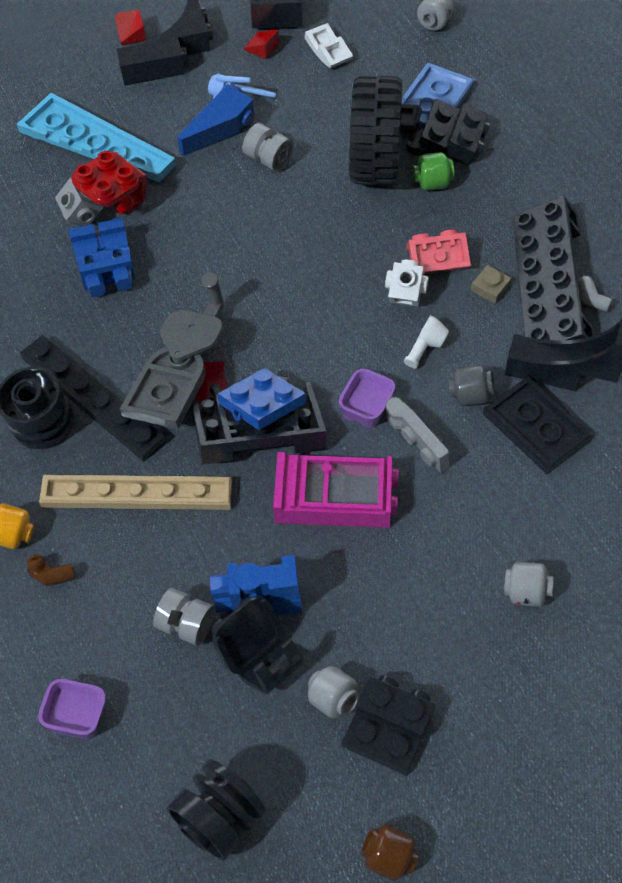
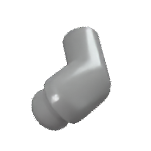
[577,276,612,312]

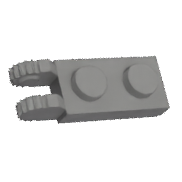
[385,397,450,473]

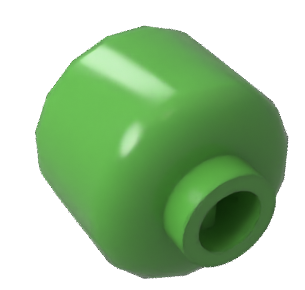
[412,152,454,191]

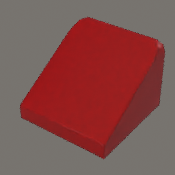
[244,30,279,59]

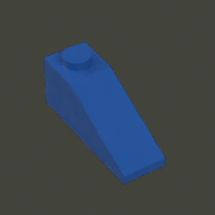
[177,84,255,156]

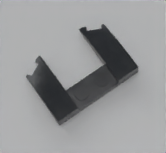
[191,377,326,465]

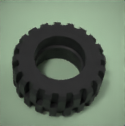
[349,75,402,186]

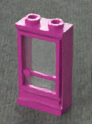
[273,452,398,528]

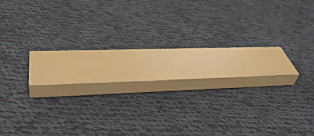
[39,475,232,510]

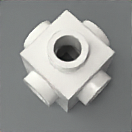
[385,260,429,307]

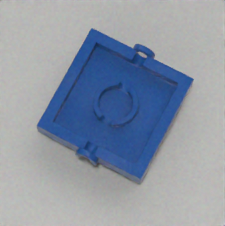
[218,368,306,430]

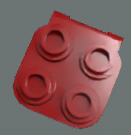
[71,151,147,215]

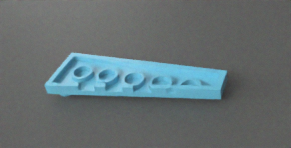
[17,93,176,182]

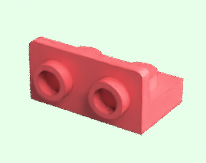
[406,230,471,275]

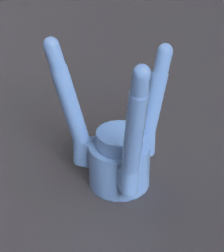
[208,73,276,99]

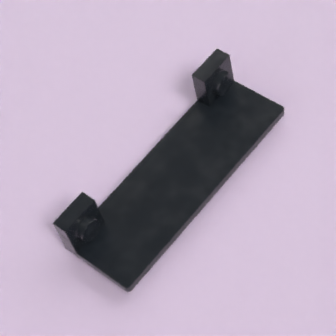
[513,195,595,341]

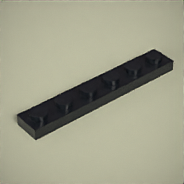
[20,334,166,462]

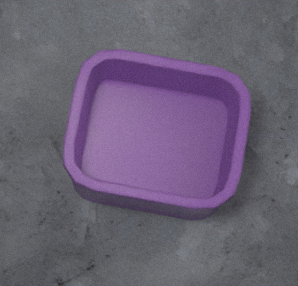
[338,369,395,429]
[38,679,106,740]

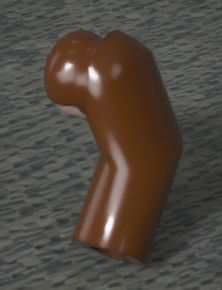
[27,555,75,586]

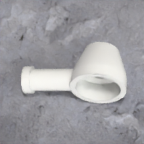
[404,315,449,369]

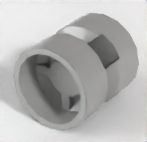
[242,123,294,172]
[153,588,216,646]

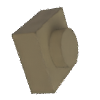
[471,265,512,304]

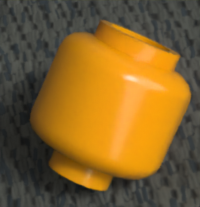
[0,503,34,550]

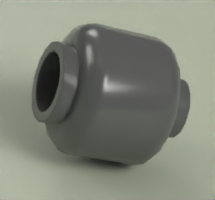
[449,364,495,406]

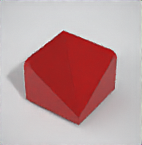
[115,9,146,45]

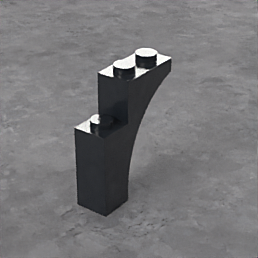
[117,0,213,86]
[505,319,622,392]

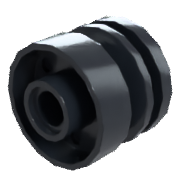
[0,367,74,449]
[166,759,266,861]

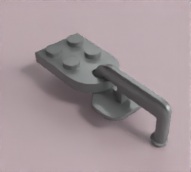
[120,272,224,429]

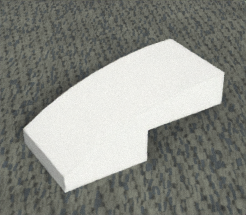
[304,23,353,68]

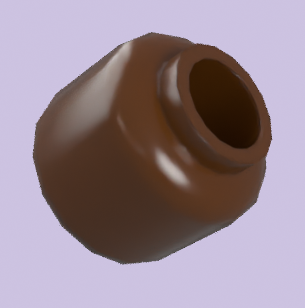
[361,824,419,881]

